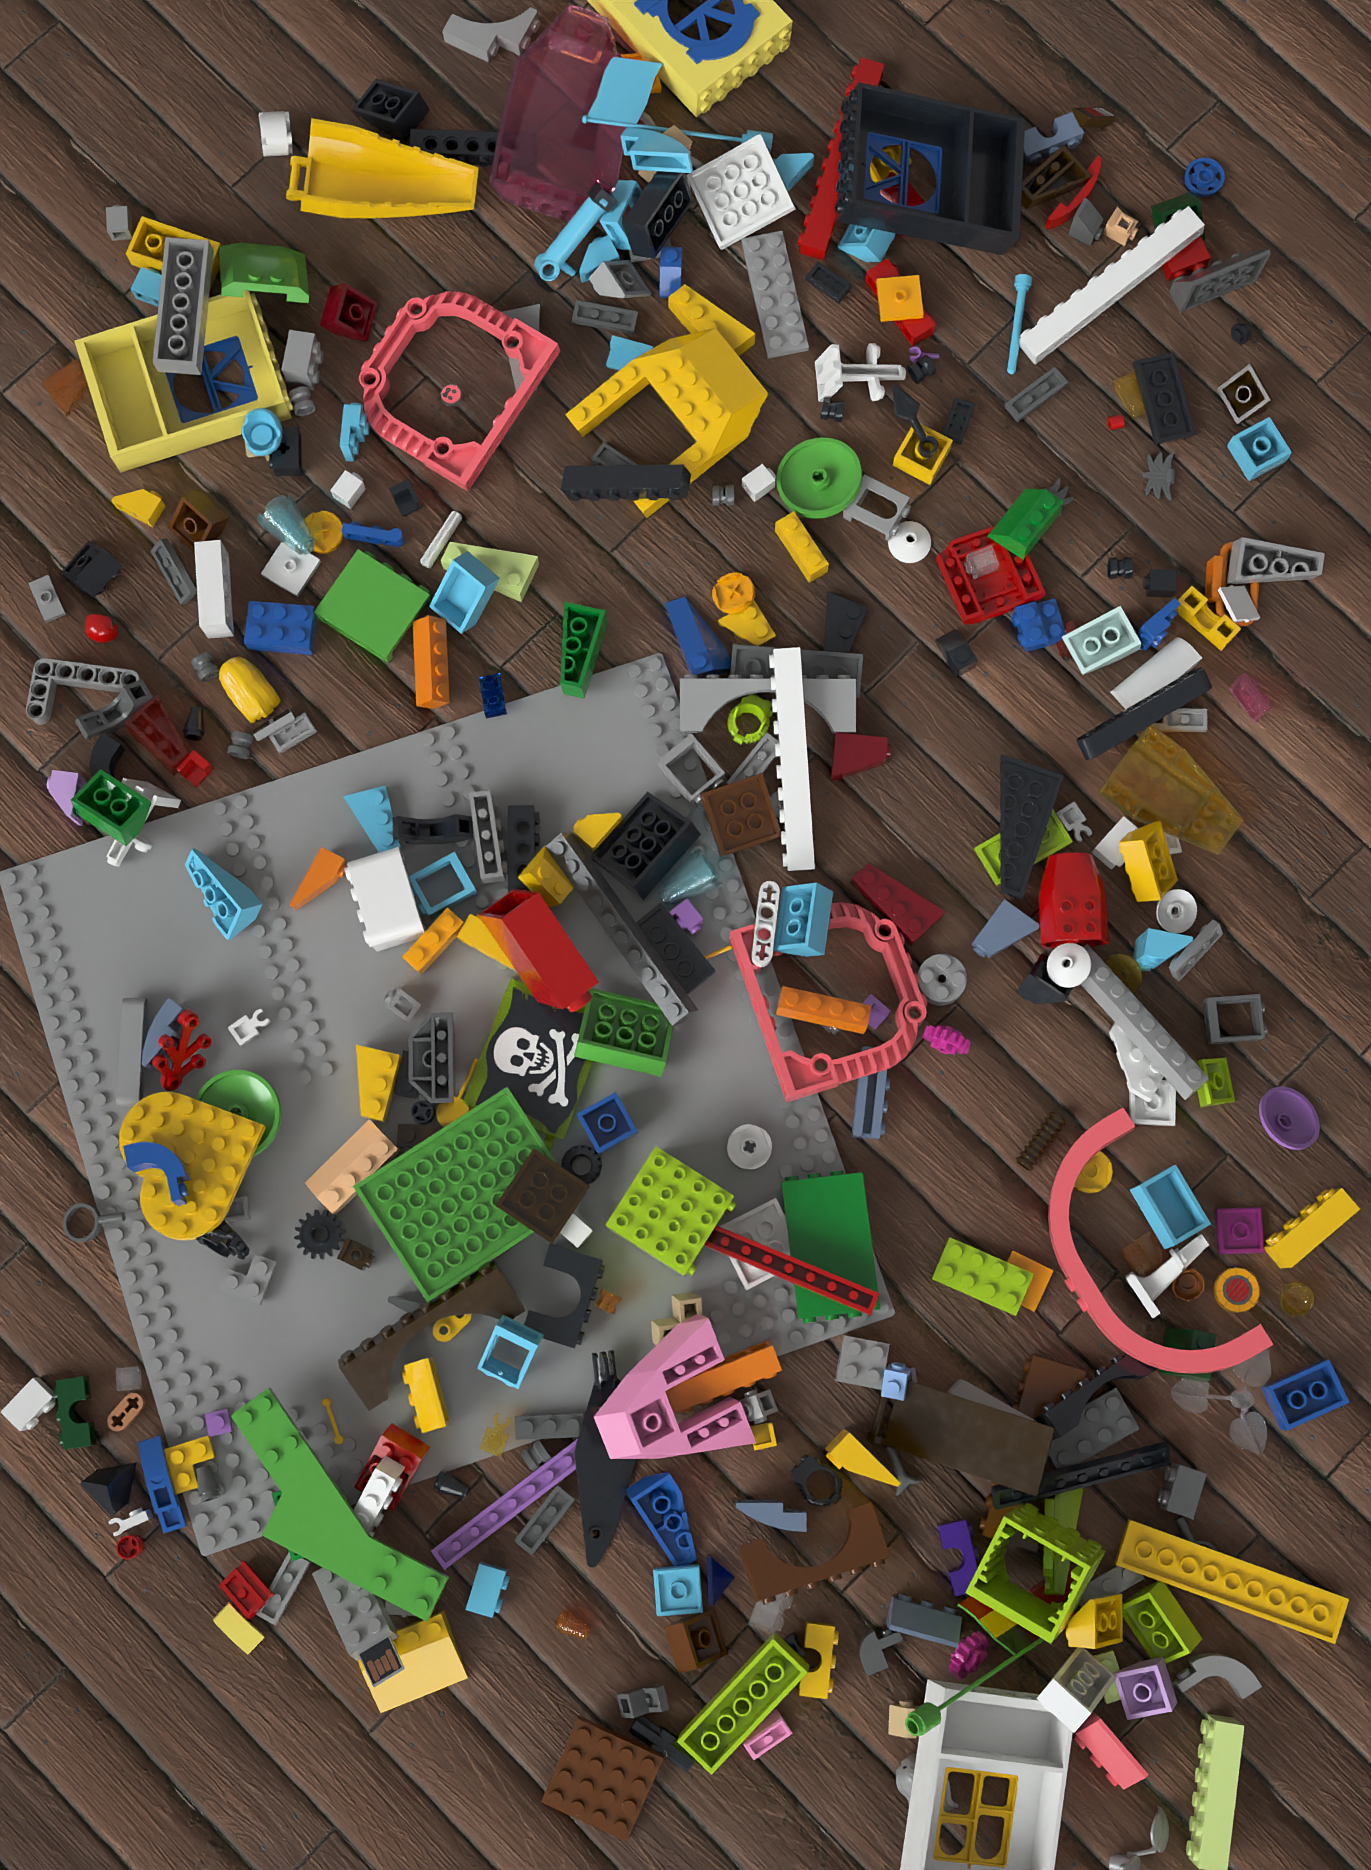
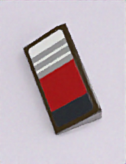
[1072,107,1117,128]

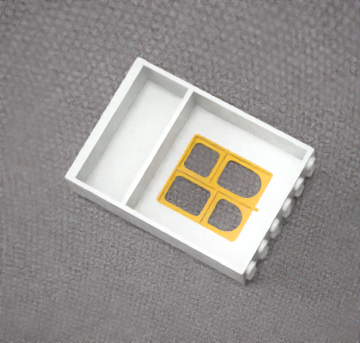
[900,1679,1073,1870]

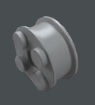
[917,954,967,1006]

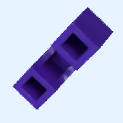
[936,1518,979,1596]

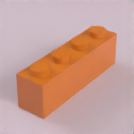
[413,615,450,709]
[776,986,871,1034]

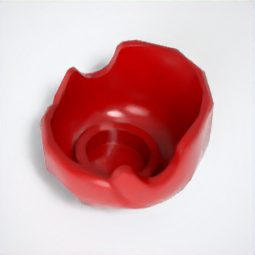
[85,614,118,643]

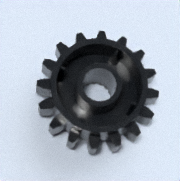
[294,1210,345,1260]

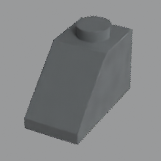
[1068,198,1104,246]

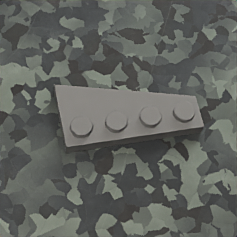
[502,304,540,391]

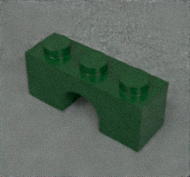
[53,1376,97,1450]

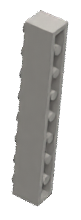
[1065,944,1209,1100]

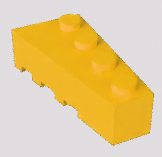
[668,284,755,356]

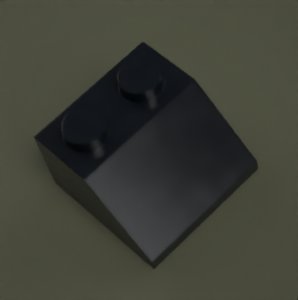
[60,540,122,598]

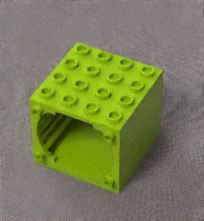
[606,1146,737,1277]
[965,1503,1105,1644]

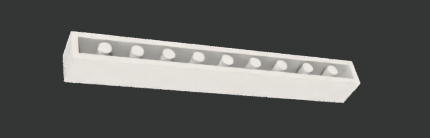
[1019,206,1205,365]
[769,647,815,871]

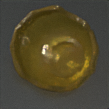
[1279,1281,1315,1318]

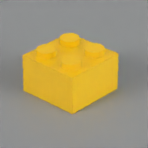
[893,423,953,485]

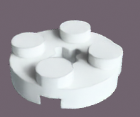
[727,1124,772,1170]

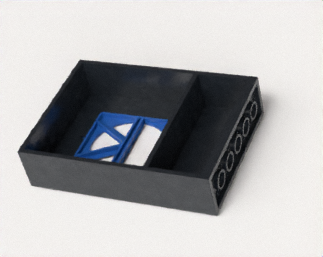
[835,82,1025,255]

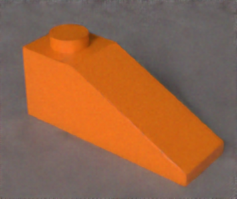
[289,847,348,911]

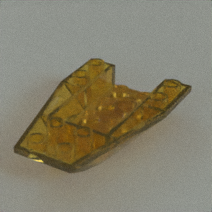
[1098,725,1244,855]

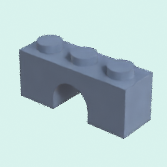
[1023,112,1084,166]

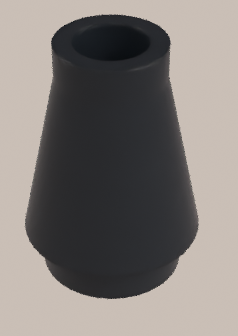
[183,707,205,741]
[433,1471,469,1498]

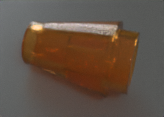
[554,1610,591,1640]

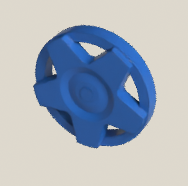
[1184,158,1225,197]

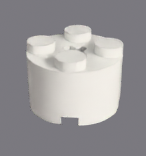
[259,111,293,157]

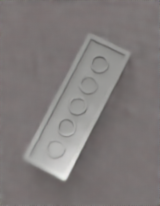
[741,231,809,359]

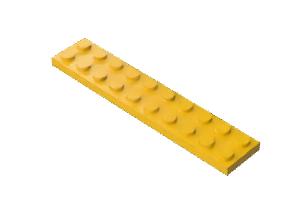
[1114,1519,1349,1644]

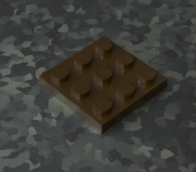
[495,1148,590,1244]

